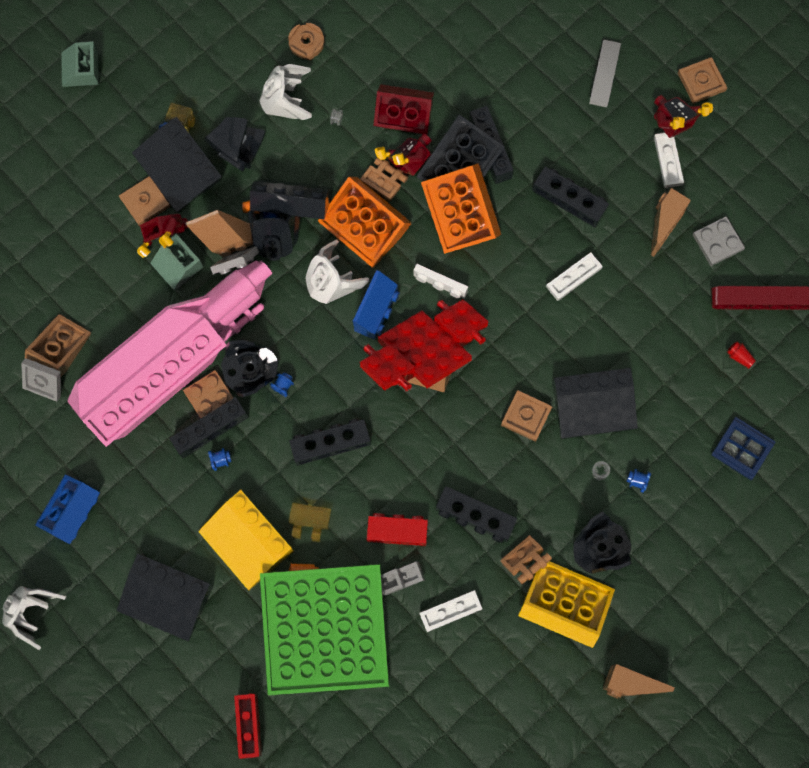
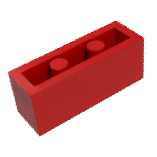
[367,513,428,546]
[234,694,262,759]

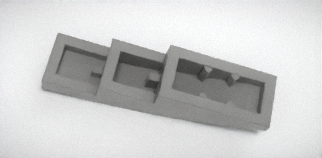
[589,39,621,107]
[381,561,425,596]

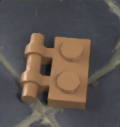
[360,157,408,202]
[500,535,552,584]

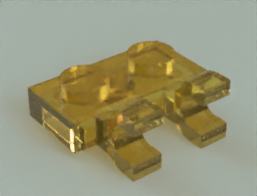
[289,503,331,542]

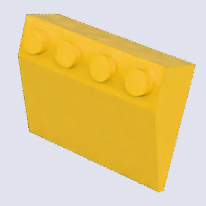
[198,490,294,590]
[518,561,615,648]

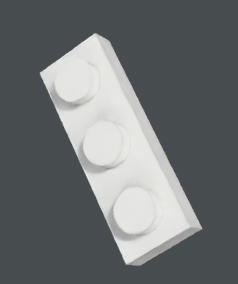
[654,133,684,188]
[546,252,603,301]
[414,264,468,299]
[419,590,482,632]

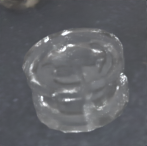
[330,108,343,126]
[592,461,610,480]

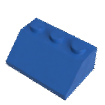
[353,270,400,340]
[35,475,100,544]

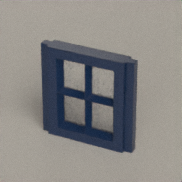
[711,417,775,481]

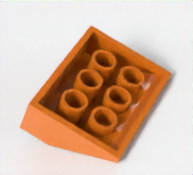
[421,163,501,254]
[318,177,412,268]

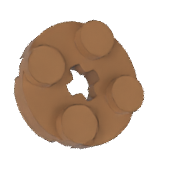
[288,23,324,60]

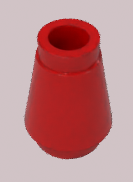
[727,341,756,369]

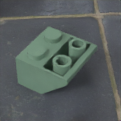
[62,42,99,87]
[150,234,203,291]

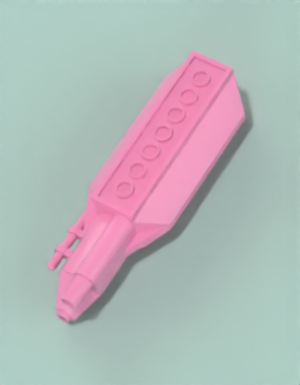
[67,260,272,447]

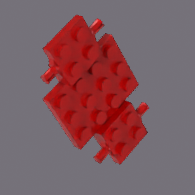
[360,299,488,391]

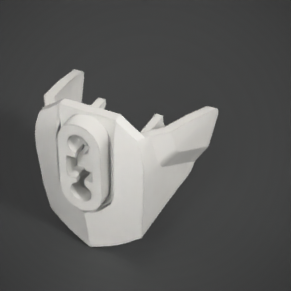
[259,64,312,120]
[305,239,370,304]
[2,586,66,650]

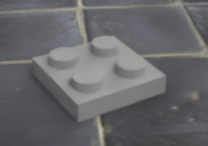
[693,217,745,266]
[210,246,259,275]
[21,358,61,402]

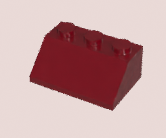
[374,84,434,134]

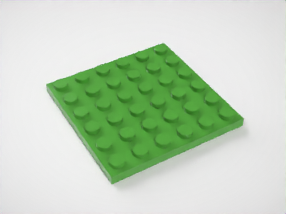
[260,564,389,695]

